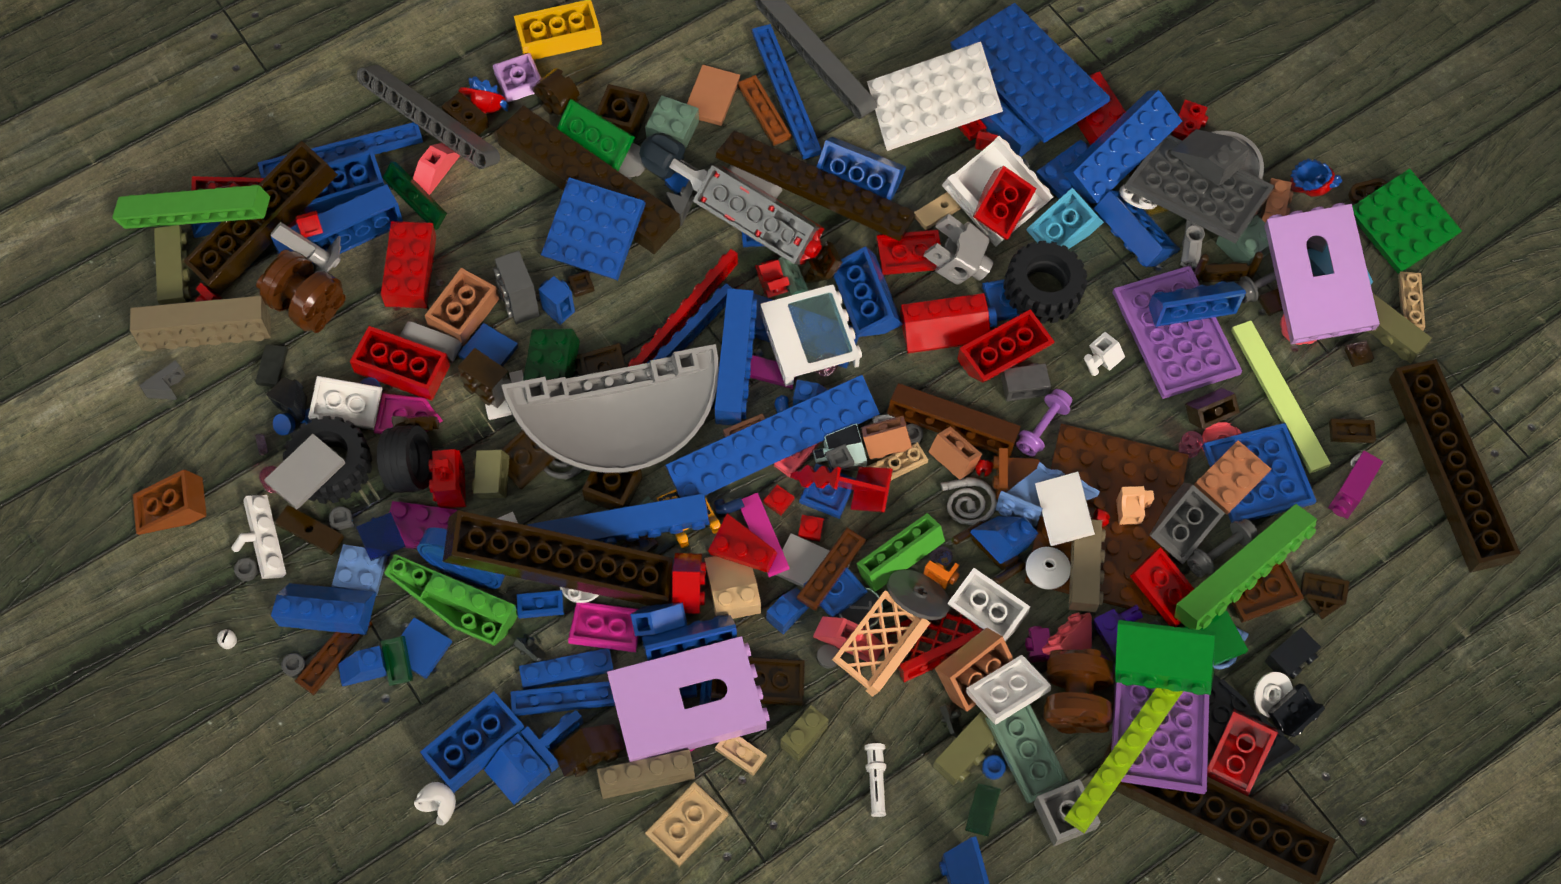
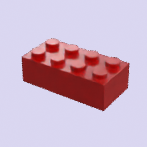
[1077,71,1126,146]
[381,221,436,308]
[350,326,451,401]

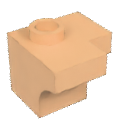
[1116,486,1154,525]

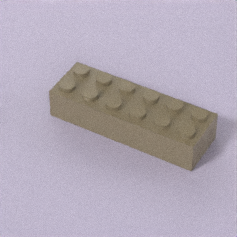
[130,296,271,351]

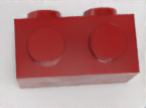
[1171,100,1209,141]

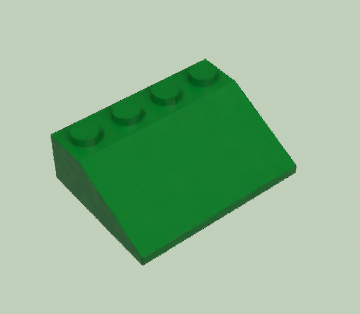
[1115,620,1216,695]

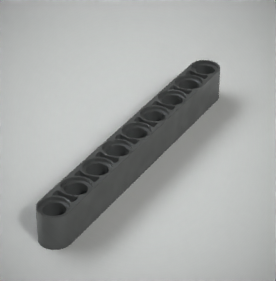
[755,0,877,119]
[357,64,500,169]

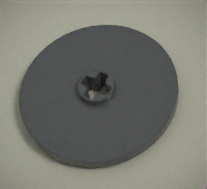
[887,570,951,620]

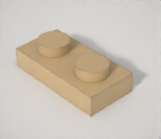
[715,736,767,776]

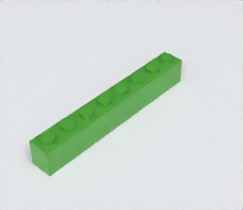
[112,185,270,229]
[1174,504,1317,630]

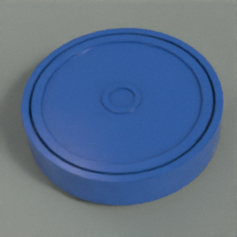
[417,527,506,589]

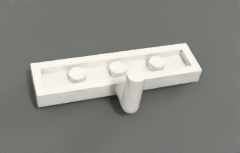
[232,495,286,579]

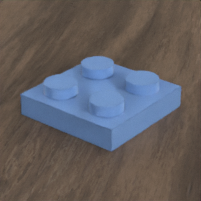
[332,544,388,596]

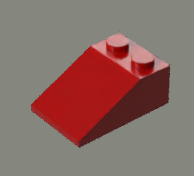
[973,165,1037,240]
[1207,709,1278,796]

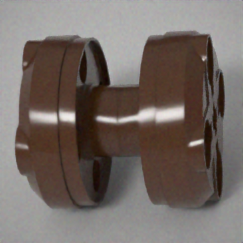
[256,249,346,333]
[1043,649,1115,734]

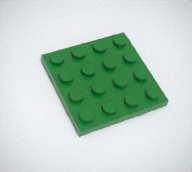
[1352,168,1462,274]

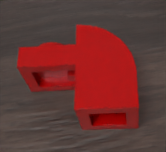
[755,259,790,298]

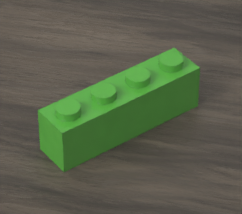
[857,513,945,592]

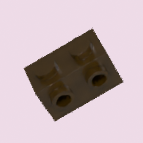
[442,92,489,136]
[1185,388,1240,429]

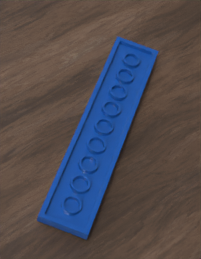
[665,375,880,498]

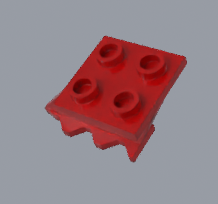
[790,465,893,512]

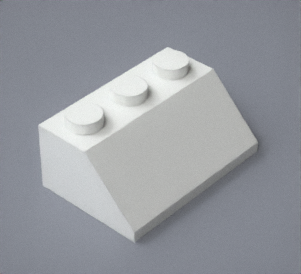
[948,568,1030,642]

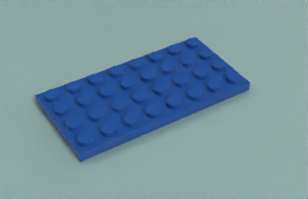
[950,3,1110,143]

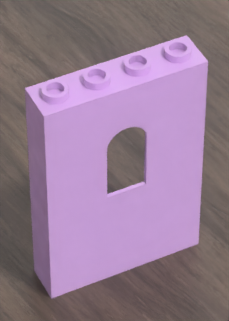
[1264,203,1380,344]
[607,636,770,762]

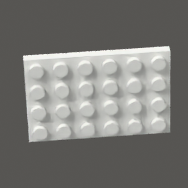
[867,42,1003,151]

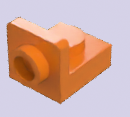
[923,560,960,589]

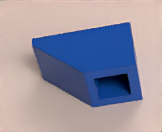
[630,602,687,636]

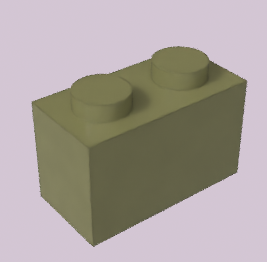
[472,450,509,499]
[780,705,829,761]

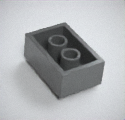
[493,251,540,324]

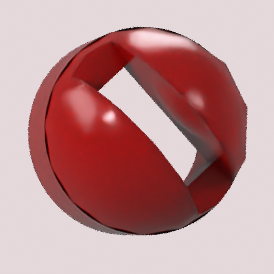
[975,460,993,477]
[1092,508,1110,527]

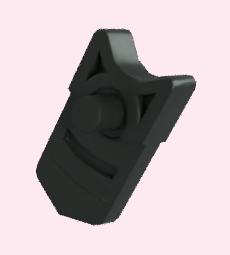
[513,634,546,661]
[940,704,963,738]

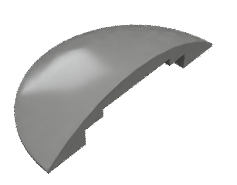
[501,344,719,473]

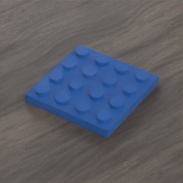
[541,178,646,281]
[1202,423,1316,523]

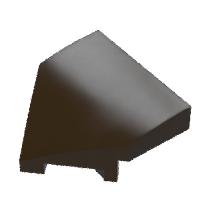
[804,241,843,283]
[392,416,439,430]
[1301,572,1350,620]

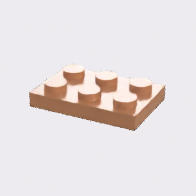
[1194,440,1271,515]

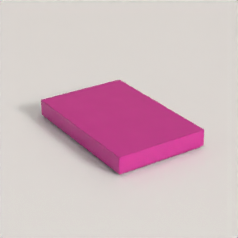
[568,602,639,652]

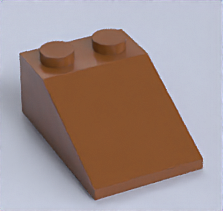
[133,469,207,535]

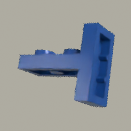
[521,710,583,772]

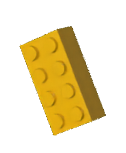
[514,0,602,60]

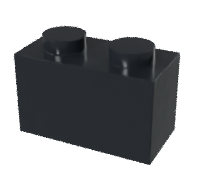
[1264,627,1321,679]

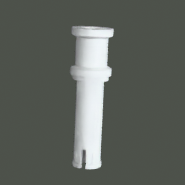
[864,743,886,817]

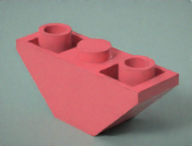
[413,143,460,195]
[1042,612,1092,655]
[813,616,883,662]

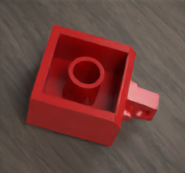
[429,449,466,508]

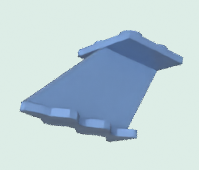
[995,462,1100,527]

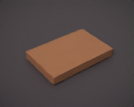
[687,65,740,126]

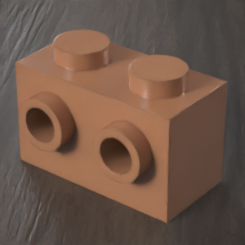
[1260,178,1293,223]
[862,415,912,459]
[929,426,982,480]

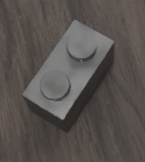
[1001,363,1051,401]

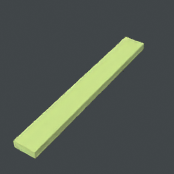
[1231,321,1331,474]

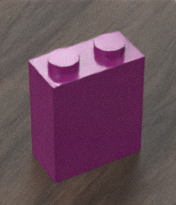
[1328,451,1384,519]

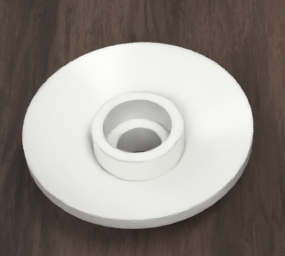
[1026,547,1071,590]
[1254,672,1293,718]

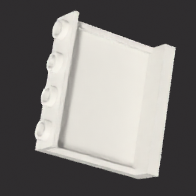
[942,136,1053,247]

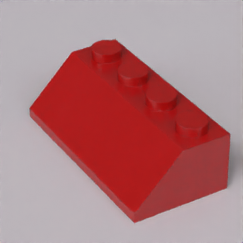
[900,293,990,354]
[957,309,1055,383]

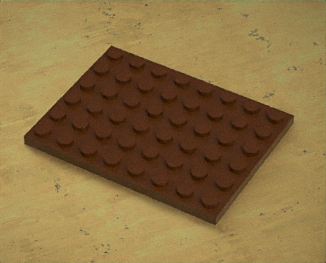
[1024,424,1189,616]

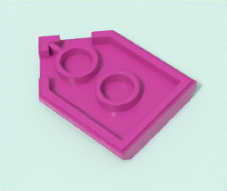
[374,393,443,434]

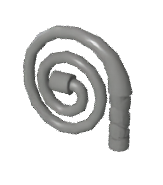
[940,477,997,525]

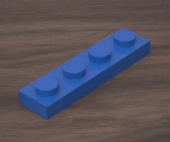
[519,648,614,690]

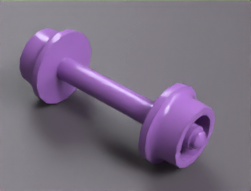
[1016,389,1072,457]

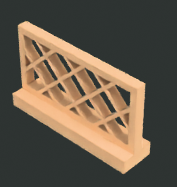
[832,590,930,697]

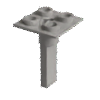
[271,222,341,273]

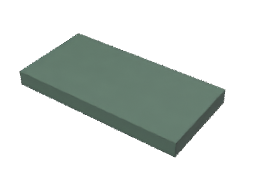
[985,704,1069,803]

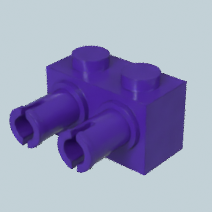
[1094,605,1143,665]

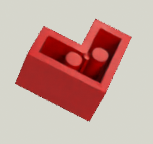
[672,553,706,614]

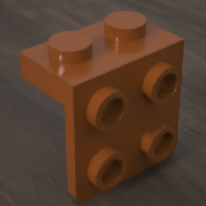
[993,448,1040,499]

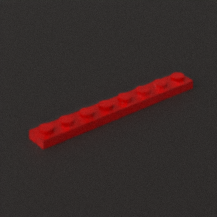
[627,249,738,367]

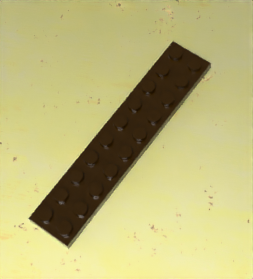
[715,131,916,241]

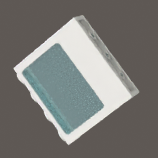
[760,284,862,387]

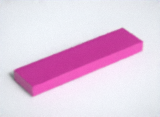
[740,493,790,577]

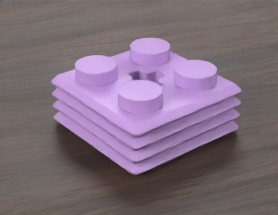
[493,53,542,102]

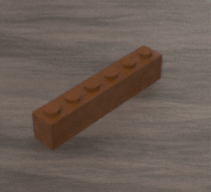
[887,383,1021,458]

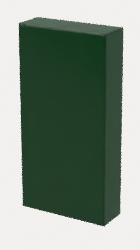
[381,636,413,686]

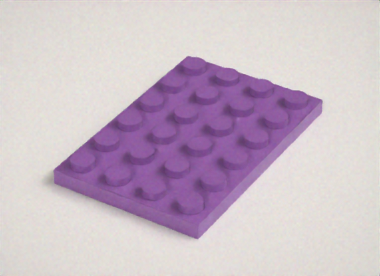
[1112,266,1242,399]
[1111,677,1209,794]

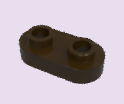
[1348,178,1388,204]

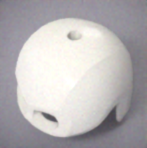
[414,782,456,825]

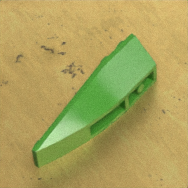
[384,554,518,646]

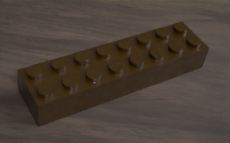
[183,141,338,295]

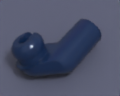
[714,497,745,515]

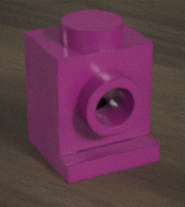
[1025,626,1050,663]

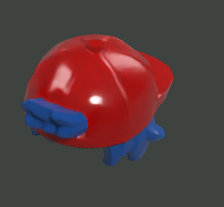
[458,76,509,114]
[1290,158,1342,197]

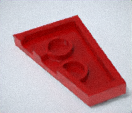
[708,513,778,573]

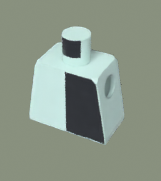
[813,424,867,471]

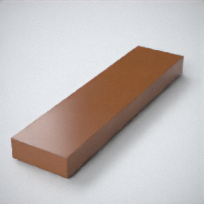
[738,75,791,146]

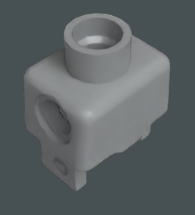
[923,214,993,285]

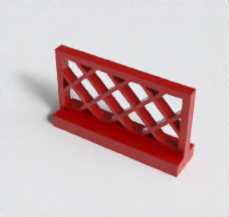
[879,607,983,682]

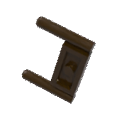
[1194,252,1263,282]
[951,521,1026,585]

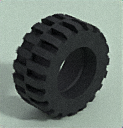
[1003,241,1087,324]
[283,416,373,504]

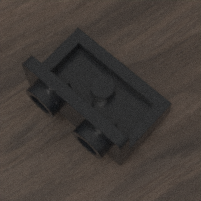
[1268,683,1325,737]

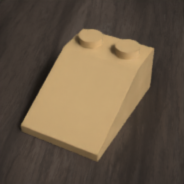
[704,556,761,619]

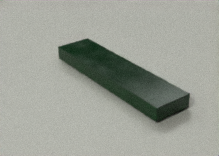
[382,162,447,230]

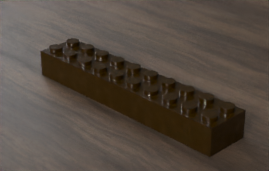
[496,105,680,254]
[1389,359,1521,573]
[443,510,673,606]
[1095,738,1336,884]

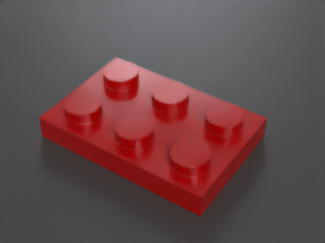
[876,230,941,275]
[1130,547,1194,627]

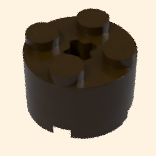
[532,68,580,116]

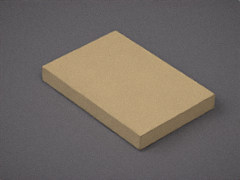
[645,782,728,867]

